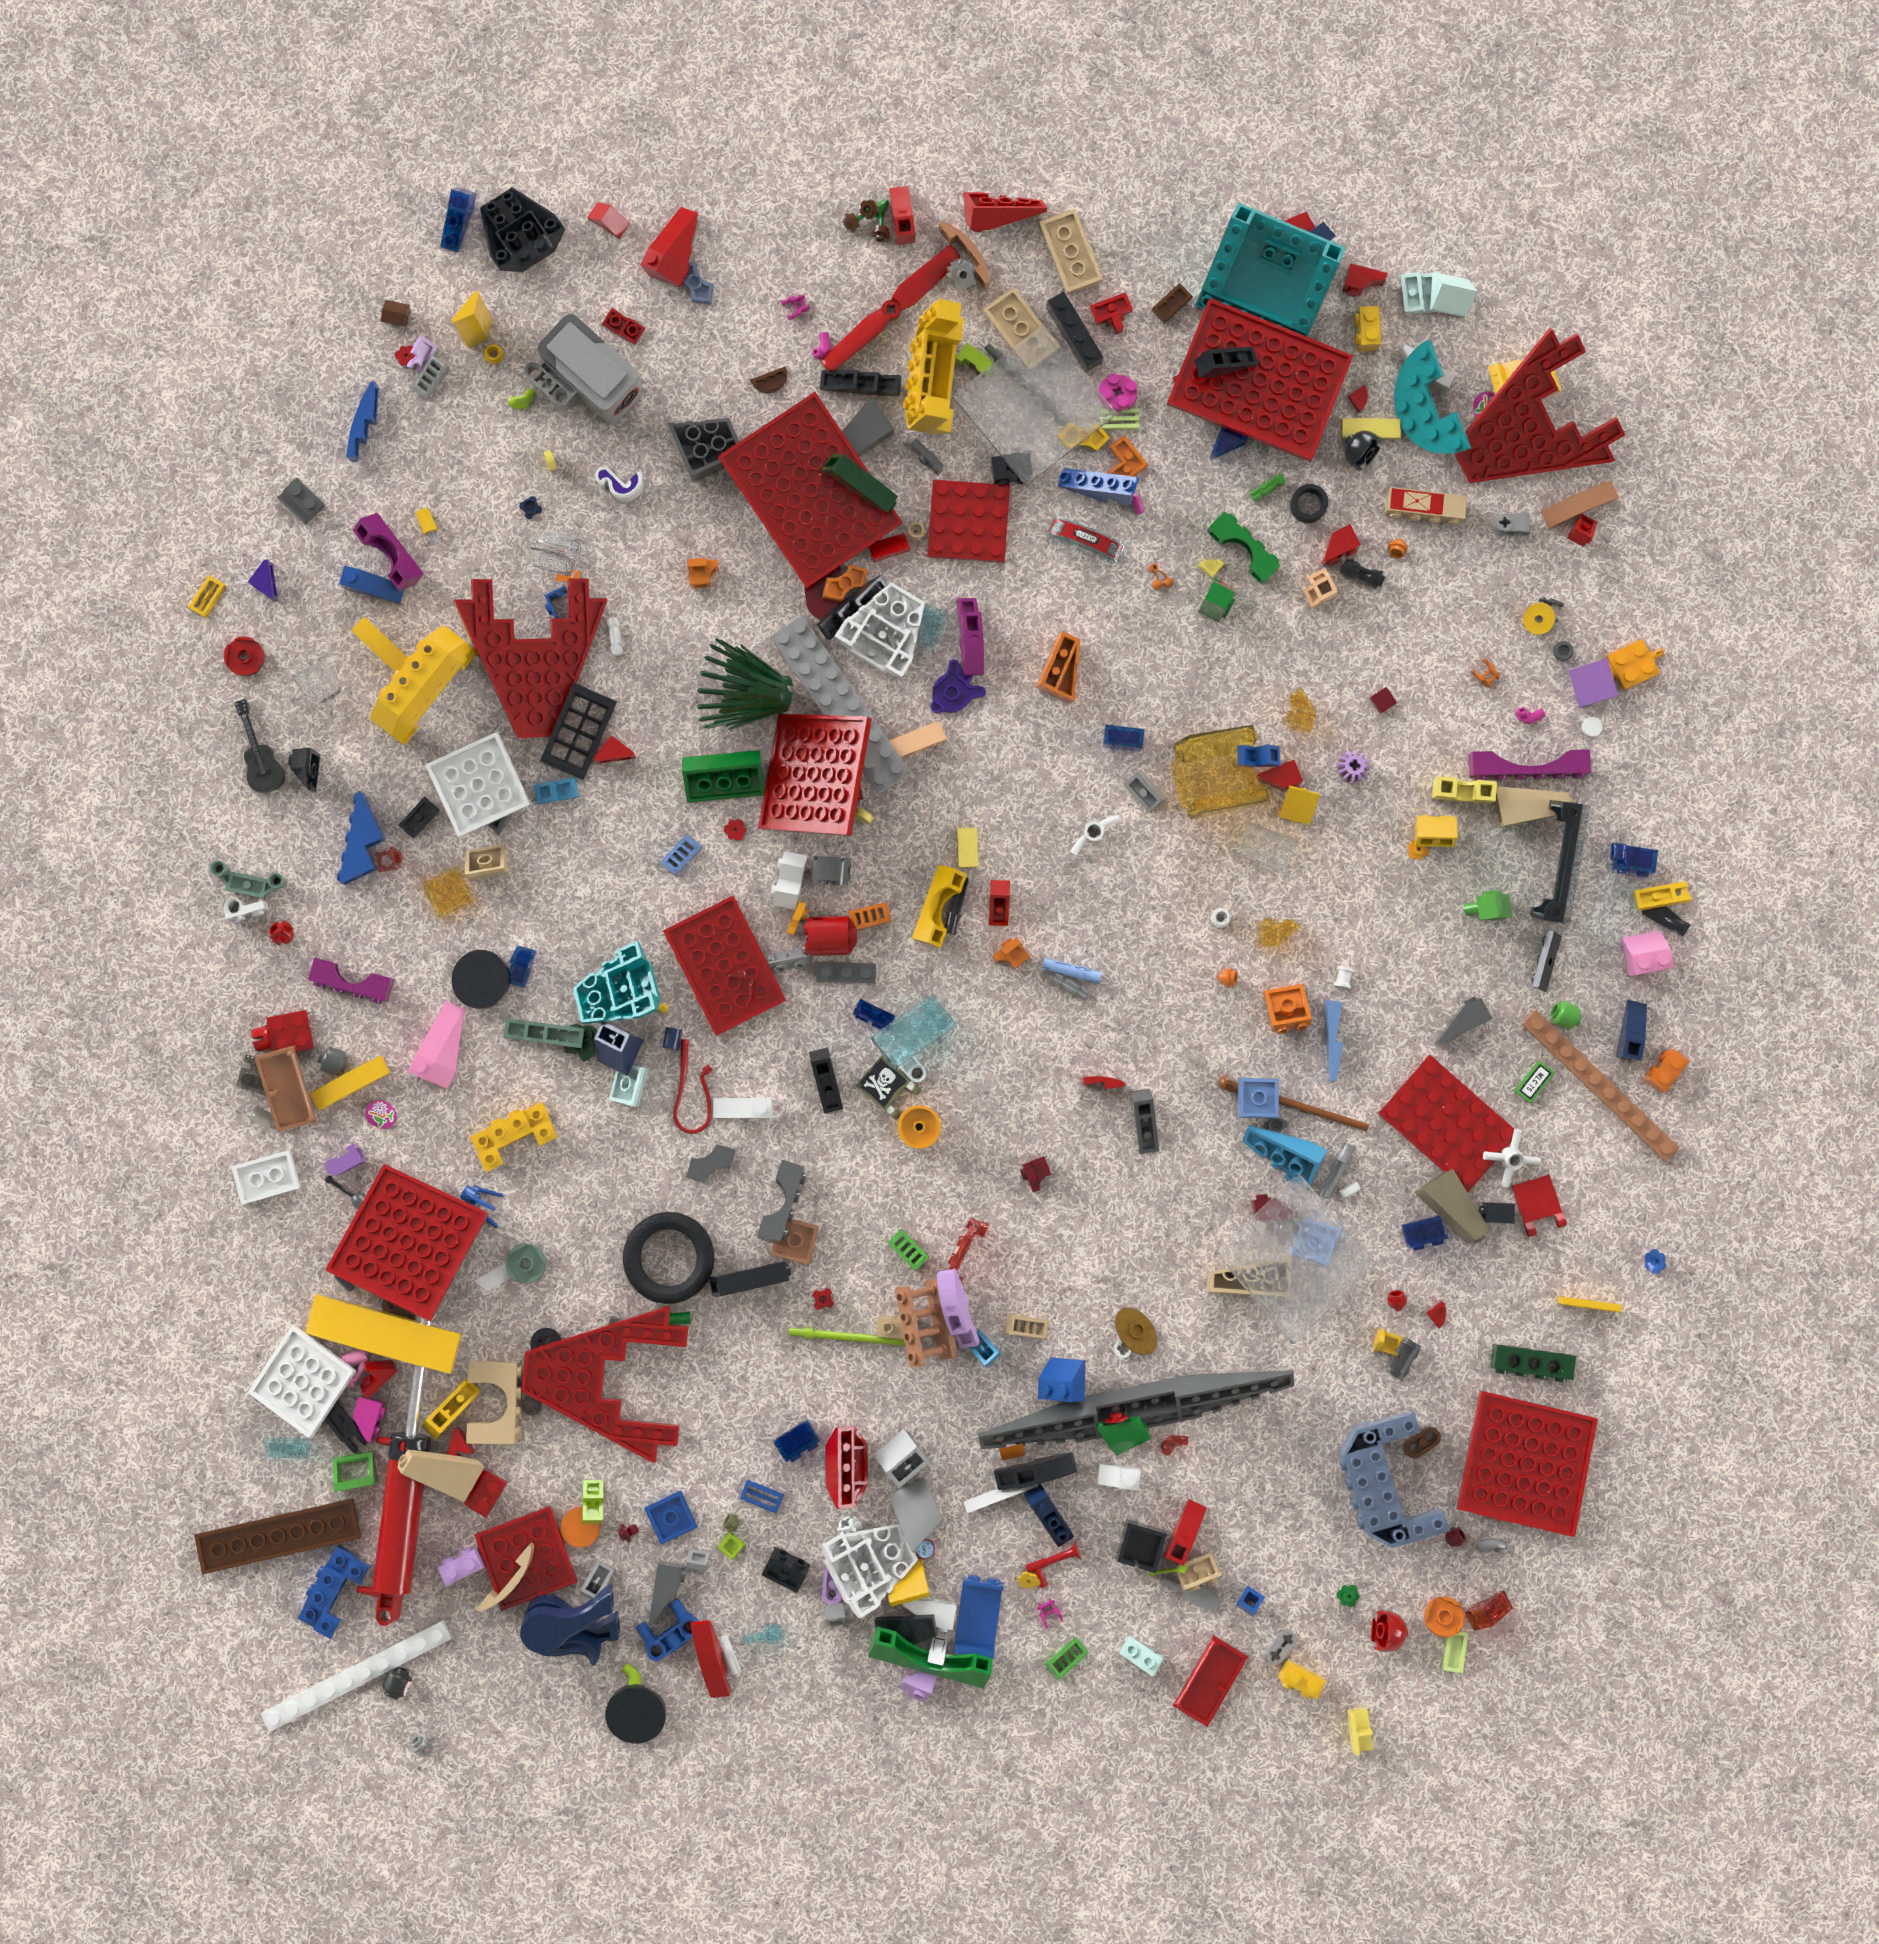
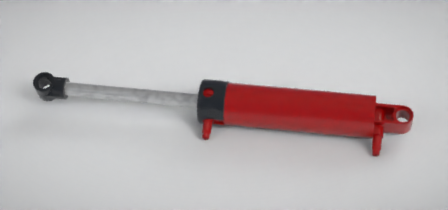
[356,1311,437,1626]

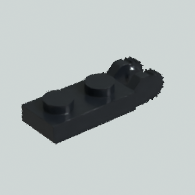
[324,1401,368,1453]

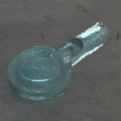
[743,1623,783,1644]

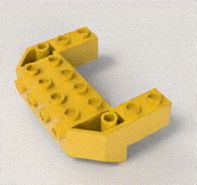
[903,298,964,435]
[369,625,477,746]

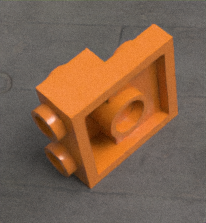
[1264,984,1312,1034]

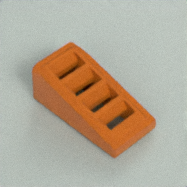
[848,902,891,930]

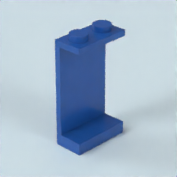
[953,1575,1004,1659]

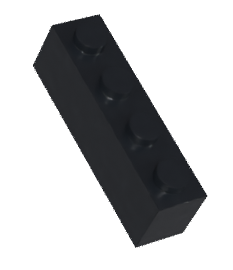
[1046,291,1103,373]

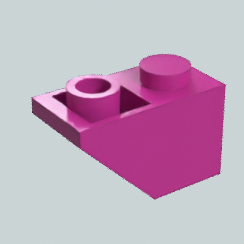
[353,1395,387,1442]

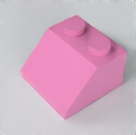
[1621,931,1674,976]

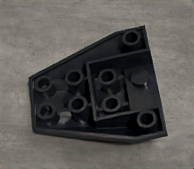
[480,187,565,272]

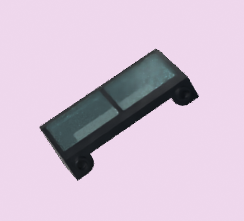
[1530,800,1590,923]

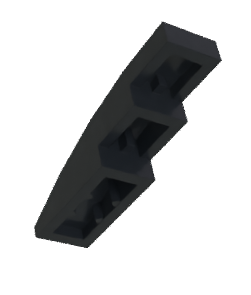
[820,370,902,396]
[816,575,887,640]

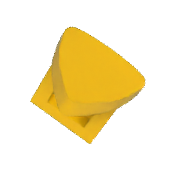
[1373,1328,1403,1356]

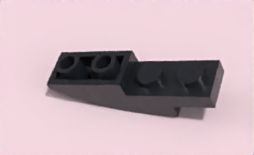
[994,1452,1077,1490]

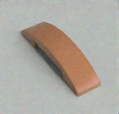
[939,222,989,290]
[1541,481,1619,529]

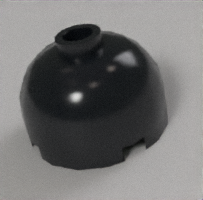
[1344,430,1382,471]

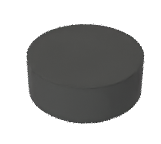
[1553,641,1574,661]

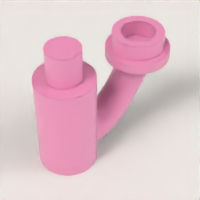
[341,1349,370,1389]

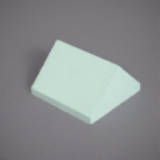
[1430,272,1477,318]
[609,1065,648,1107]

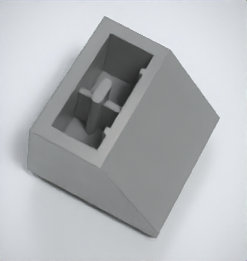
[874,1429,930,1488]

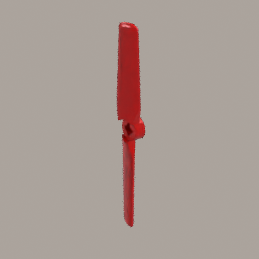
[821,245,961,371]

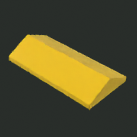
[451,290,493,348]

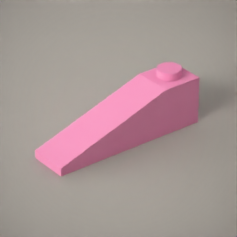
[408,1001,464,1089]

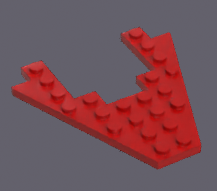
[521,1306,689,1463]

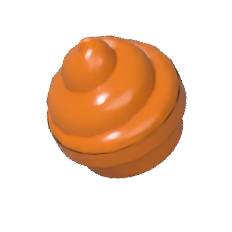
[1388,538,1408,559]
[1217,968,1238,988]

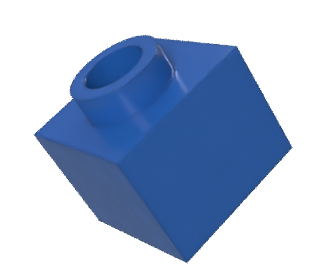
[1236,1586,1265,1617]

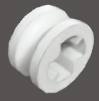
[1114,1340,1131,1358]

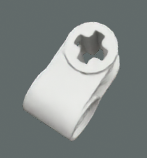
[892,1046,926,1083]

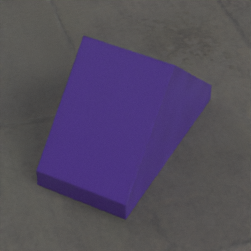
[248,559,278,602]

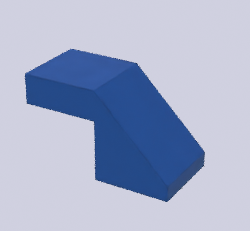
[1237,744,1281,768]

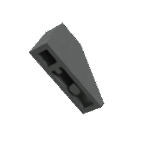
[1434,997,1492,1045]
[1130,1088,1159,1154]
[648,1561,686,1625]

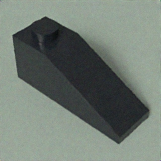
[1194,346,1258,378]
[809,1047,843,1114]

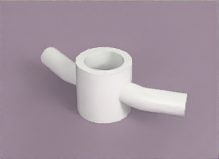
[1070,815,1121,856]

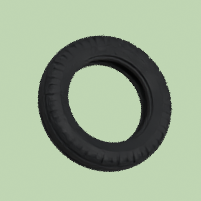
[623,1212,714,1304]

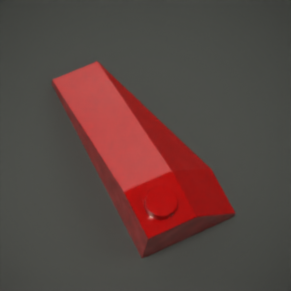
[963,192,1047,232]
[640,207,698,287]

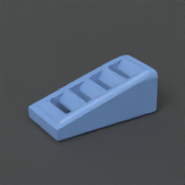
[660,834,702,876]

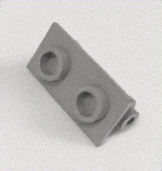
[768,947,810,973]

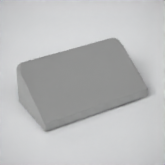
[1124,769,1167,813]

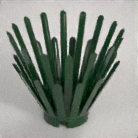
[697,638,793,730]

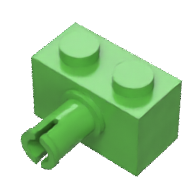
[1464,890,1512,921]

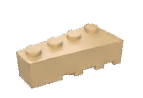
[1207,1257,1291,1299]

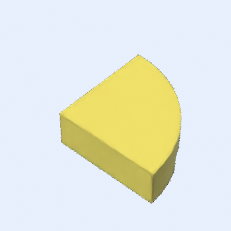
[1198,559,1225,578]

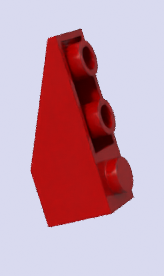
[889,186,916,245]
[1163,1498,1207,1566]

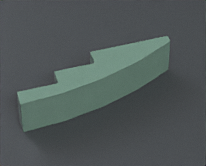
[503,1018,584,1048]

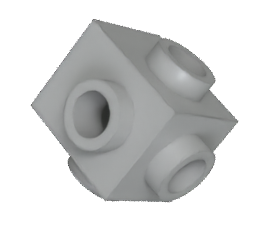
[946,259,976,291]

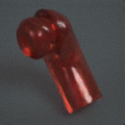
[1161,1435,1188,1455]

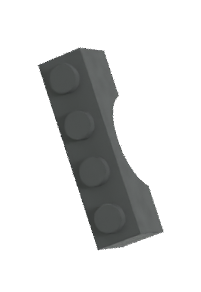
[757,1160,807,1245]

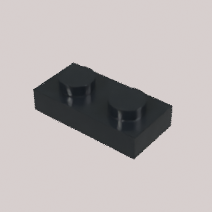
[398,796,440,839]

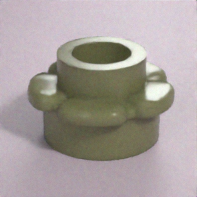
[723,1513,740,1533]

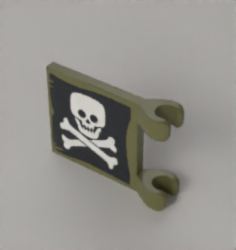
[856,1055,921,1119]

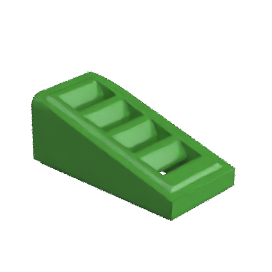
[887,1228,929,1271]
[1044,1637,1089,1680]

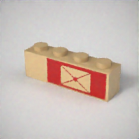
[1384,487,1467,526]

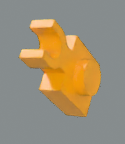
[787,901,809,936]

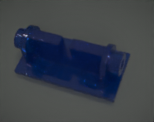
[852,999,895,1032]

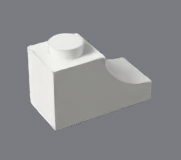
[1097,1463,1141,1491]

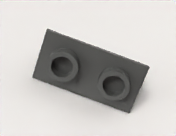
[1387,1337,1421,1381]

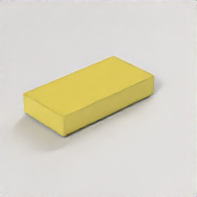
[957,828,978,868]

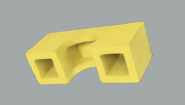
[1432,776,1497,804]

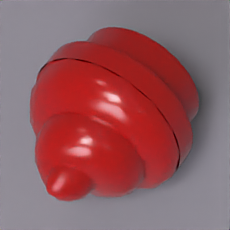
[1387,1290,1407,1312]

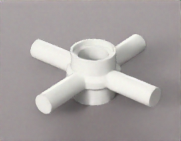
[1483,1129,1541,1188]

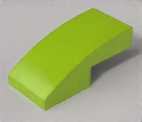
[582,1480,603,1524]

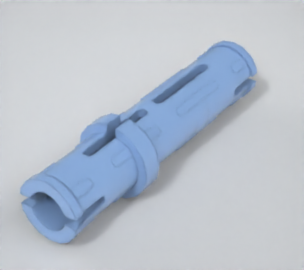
[1042,957,1102,984]

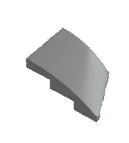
[888,1478,943,1553]

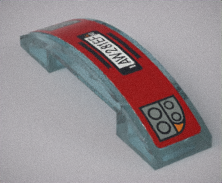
[1046,516,1125,563]

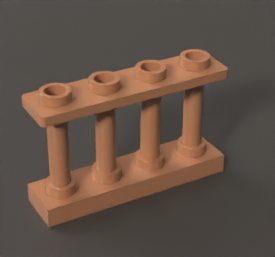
[895,1279,958,1367]

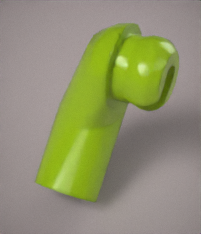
[508,388,536,409]
[621,1662,641,1685]

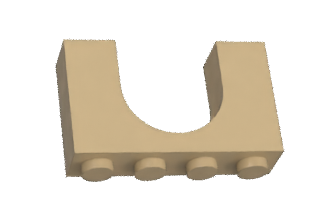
[466,1361,523,1444]

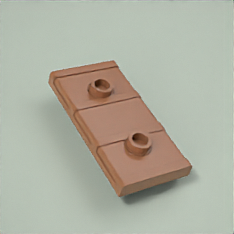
[254,1046,317,1132]

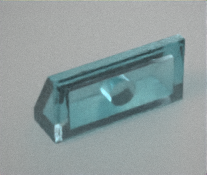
[265,1438,308,1458]

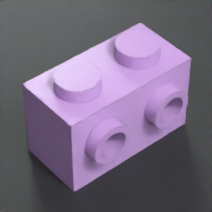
[438,1547,485,1586]

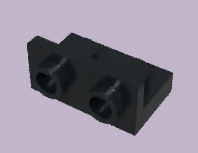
[761,1547,810,1593]

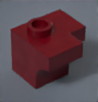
[1020,1156,1052,1192]

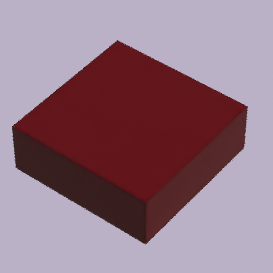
[1369,687,1397,714]

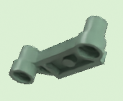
[210,860,286,899]

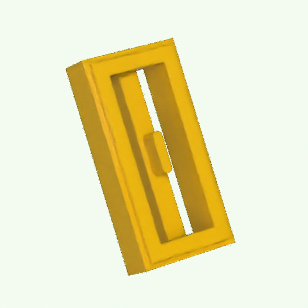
[188,575,226,618]

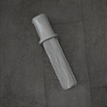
[1320,1142,1356,1199]

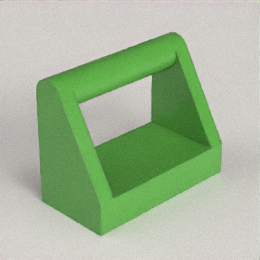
[333,1450,379,1492]

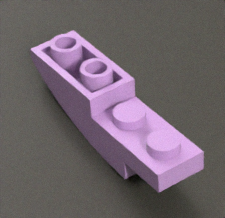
[937,1269,980,1349]

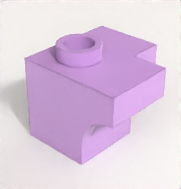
[899,1670,937,1703]

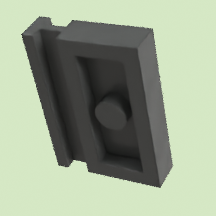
[277,477,325,525]

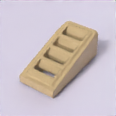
[1004,1314,1049,1340]

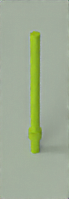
[789,1327,905,1346]

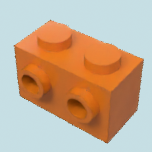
[1644,1049,1690,1093]

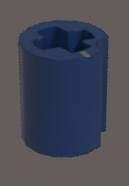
[662,1027,682,1050]

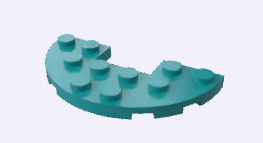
[1394,339,1471,454]

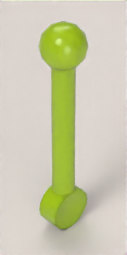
[1149,1565,1187,1577]

